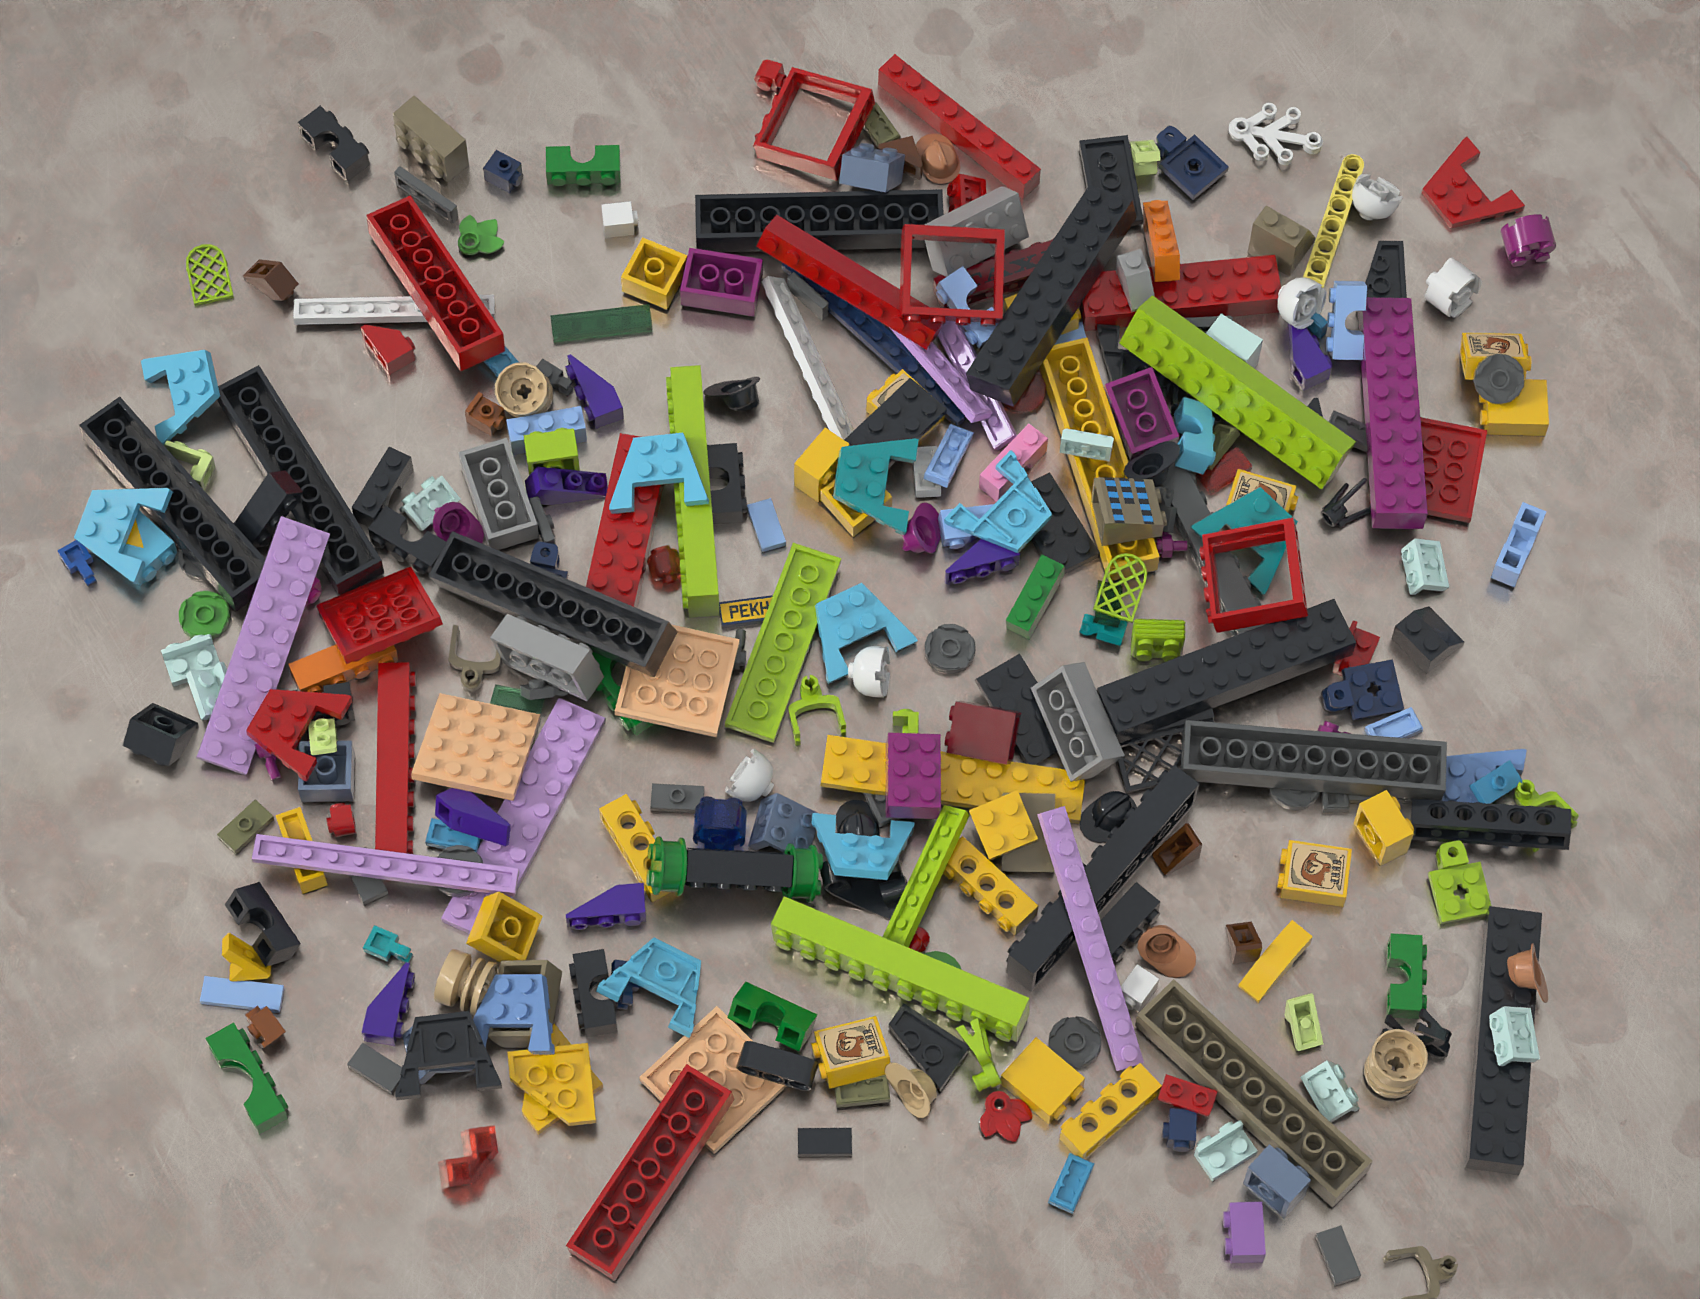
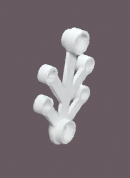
[1228,103,1323,166]

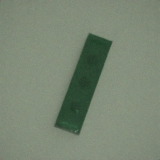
[550,304,653,341]

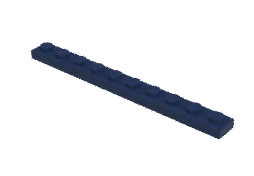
[782,263,967,426]

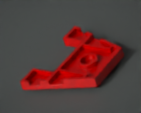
[1422,137,1525,229]
[246,689,352,782]

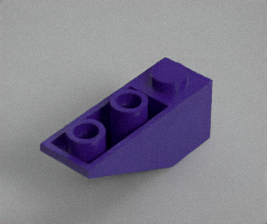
[1288,323,1332,391]
[565,354,624,429]
[525,467,608,505]
[945,539,1020,584]
[435,788,511,846]
[566,883,646,930]
[361,962,415,1046]

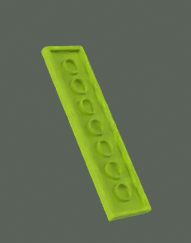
[725,543,841,743]

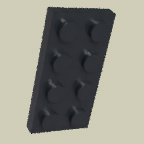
[1079,135,1144,226]
[844,378,947,469]
[1031,472,1100,574]
[975,653,1058,765]

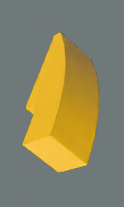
[275,807,328,894]
[1238,920,1313,1003]

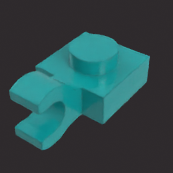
[1079,614,1128,646]
[363,925,413,963]

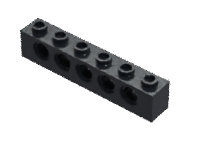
[1411,799,1571,850]

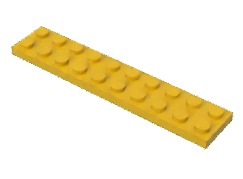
[820,735,1085,824]

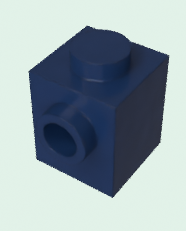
[483,150,524,193]
[1162,1108,1197,1152]

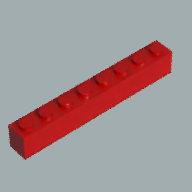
[878,54,1041,199]
[756,215,943,350]
[375,662,416,854]

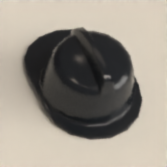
[703,377,760,411]
[1124,441,1180,487]
[1080,791,1137,843]
[836,800,880,836]

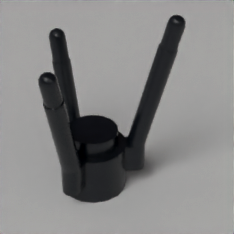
[1321,478,1371,528]

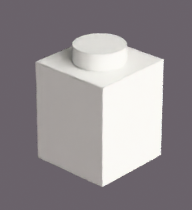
[601,201,638,238]
[1121,964,1159,1012]

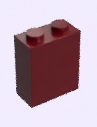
[944,701,1021,765]

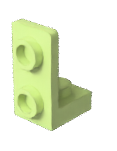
[164,441,216,491]
[309,718,338,755]

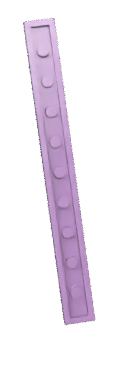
[1037,806,1144,1071]
[252,834,519,897]

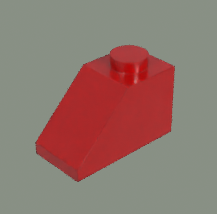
[361,325,416,375]

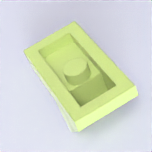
[1129,140,1160,176]
[1284,993,1323,1051]

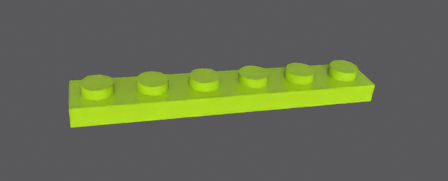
[882,805,970,947]

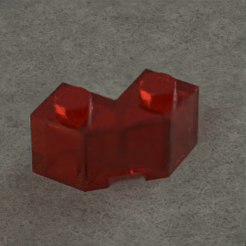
[438,1125,498,1189]

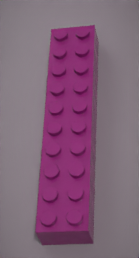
[1358,297,1428,529]

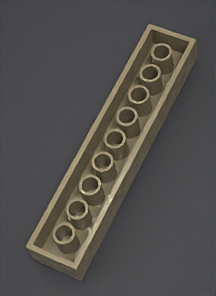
[1135,979,1373,1208]

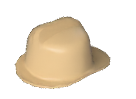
[885,1063,937,1118]

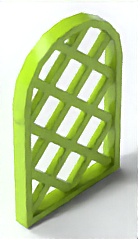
[186,244,234,306]
[1093,553,1147,623]

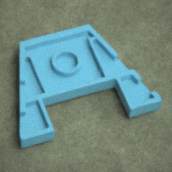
[141,350,220,445]
[609,433,709,514]
[944,450,1052,553]
[74,488,173,584]
[815,583,918,684]
[811,813,914,880]
[596,937,701,1038]

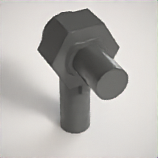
[733,629,746,670]

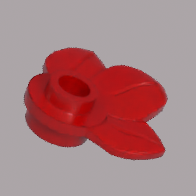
[980,1091,1033,1142]

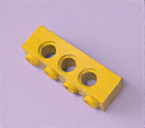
[599,794,671,902]
[943,836,1038,936]
[1059,1063,1162,1159]

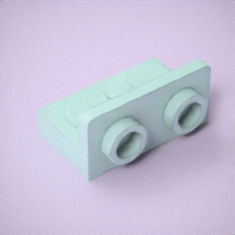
[1059,429,1114,462]
[399,475,461,531]
[1401,539,1449,595]
[161,634,220,687]
[186,662,227,720]
[1489,1006,1540,1066]
[1300,1061,1360,1123]
[1194,1120,1258,1182]

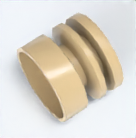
[495,363,553,418]
[434,949,498,1015]
[1364,1029,1428,1098]

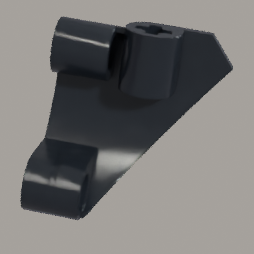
[819,859,908,919]

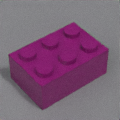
[680,248,763,317]
[1104,367,1179,460]
[886,733,941,819]

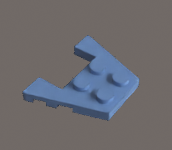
[1441,749,1527,803]
[473,974,555,1055]

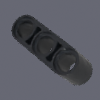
[736,1041,818,1091]

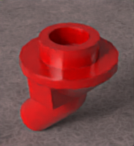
[908,927,930,953]

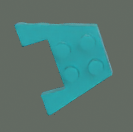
[833,438,919,535]
[1190,487,1298,595]

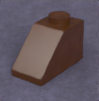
[243,259,299,301]

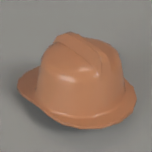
[916,134,961,184]
[1137,925,1196,978]
[1507,943,1548,1003]

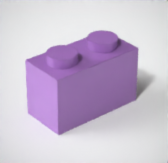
[1223,1202,1266,1263]

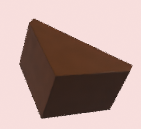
[877,136,923,180]
[1151,823,1202,875]
[1226,921,1262,964]

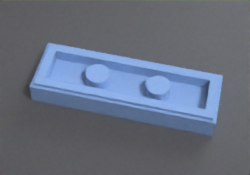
[924,424,974,488]
[200,976,285,1013]

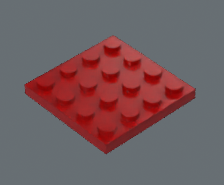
[1370,417,1487,523]
[316,566,443,664]

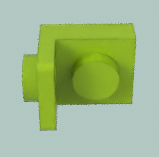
[893,709,919,733]

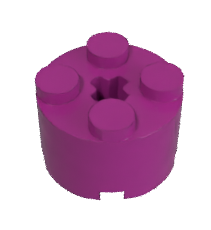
[1500,214,1556,267]

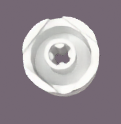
[1424,257,1482,318]

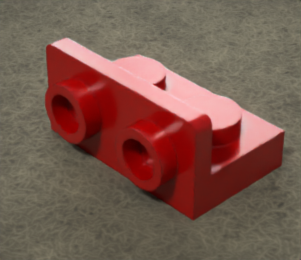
[947,174,987,213]
[1332,620,1380,677]
[1158,1074,1218,1117]

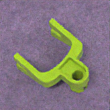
[788,675,846,746]
[1514,779,1579,852]
[955,1018,1002,1092]

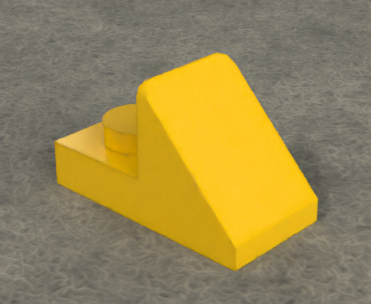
[222,932,271,982]

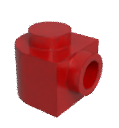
[754,60,787,93]
[326,803,357,837]

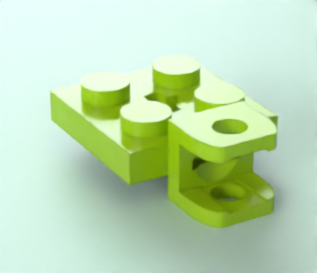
[1428,840,1492,924]

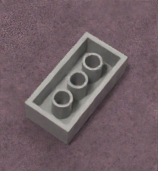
[925,186,1029,277]
[458,438,539,550]
[490,614,604,701]
[1031,662,1125,782]

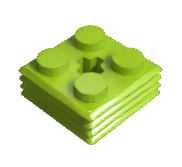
[1131,619,1186,662]

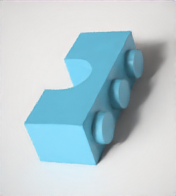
[1174,397,1216,474]

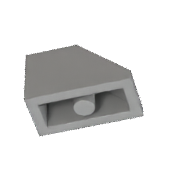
[1115,249,1155,312]

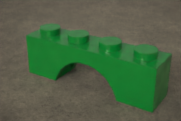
[592,652,654,736]
[205,1022,289,1135]

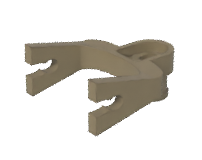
[448,625,502,692]
[1383,1246,1458,1299]

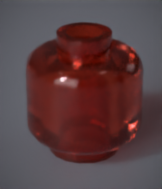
[647,545,681,585]

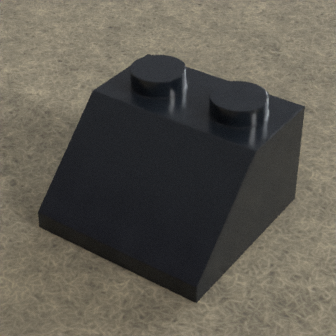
[1392,606,1465,674]
[123,703,198,766]

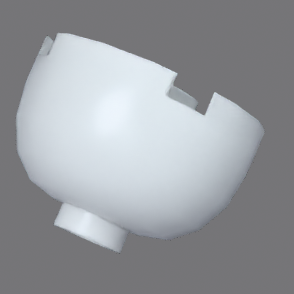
[1352,174,1403,220]
[1278,277,1326,329]
[848,646,890,698]
[725,749,774,802]

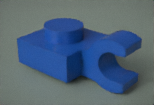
[57,540,96,586]

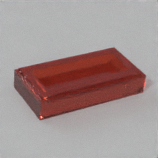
[1196,447,1252,494]

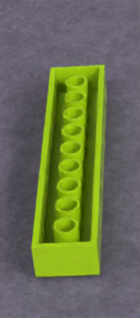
[1119,295,1356,489]
[666,365,720,618]
[771,896,1030,1042]

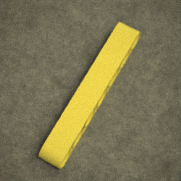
[1303,154,1364,288]

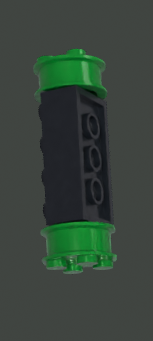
[646,836,823,903]

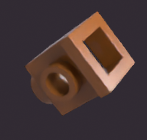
[465,392,506,437]
[245,1005,286,1049]

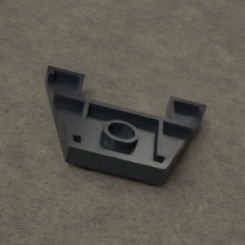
[1096,324,1173,401]
[395,1011,502,1100]

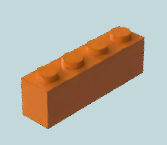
[1143,200,1180,282]
[288,644,398,693]

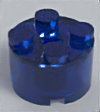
[693,796,747,850]

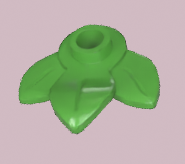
[458,215,504,255]

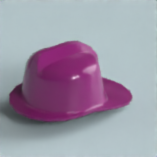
[433,501,484,543]
[902,502,941,553]

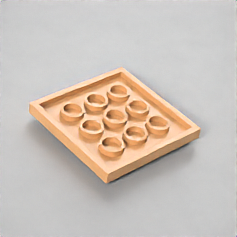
[615,624,740,737]
[412,693,540,801]
[639,1006,787,1154]

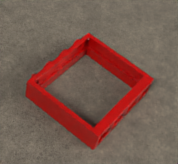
[753,67,875,181]
[899,224,1005,327]
[1199,518,1308,633]

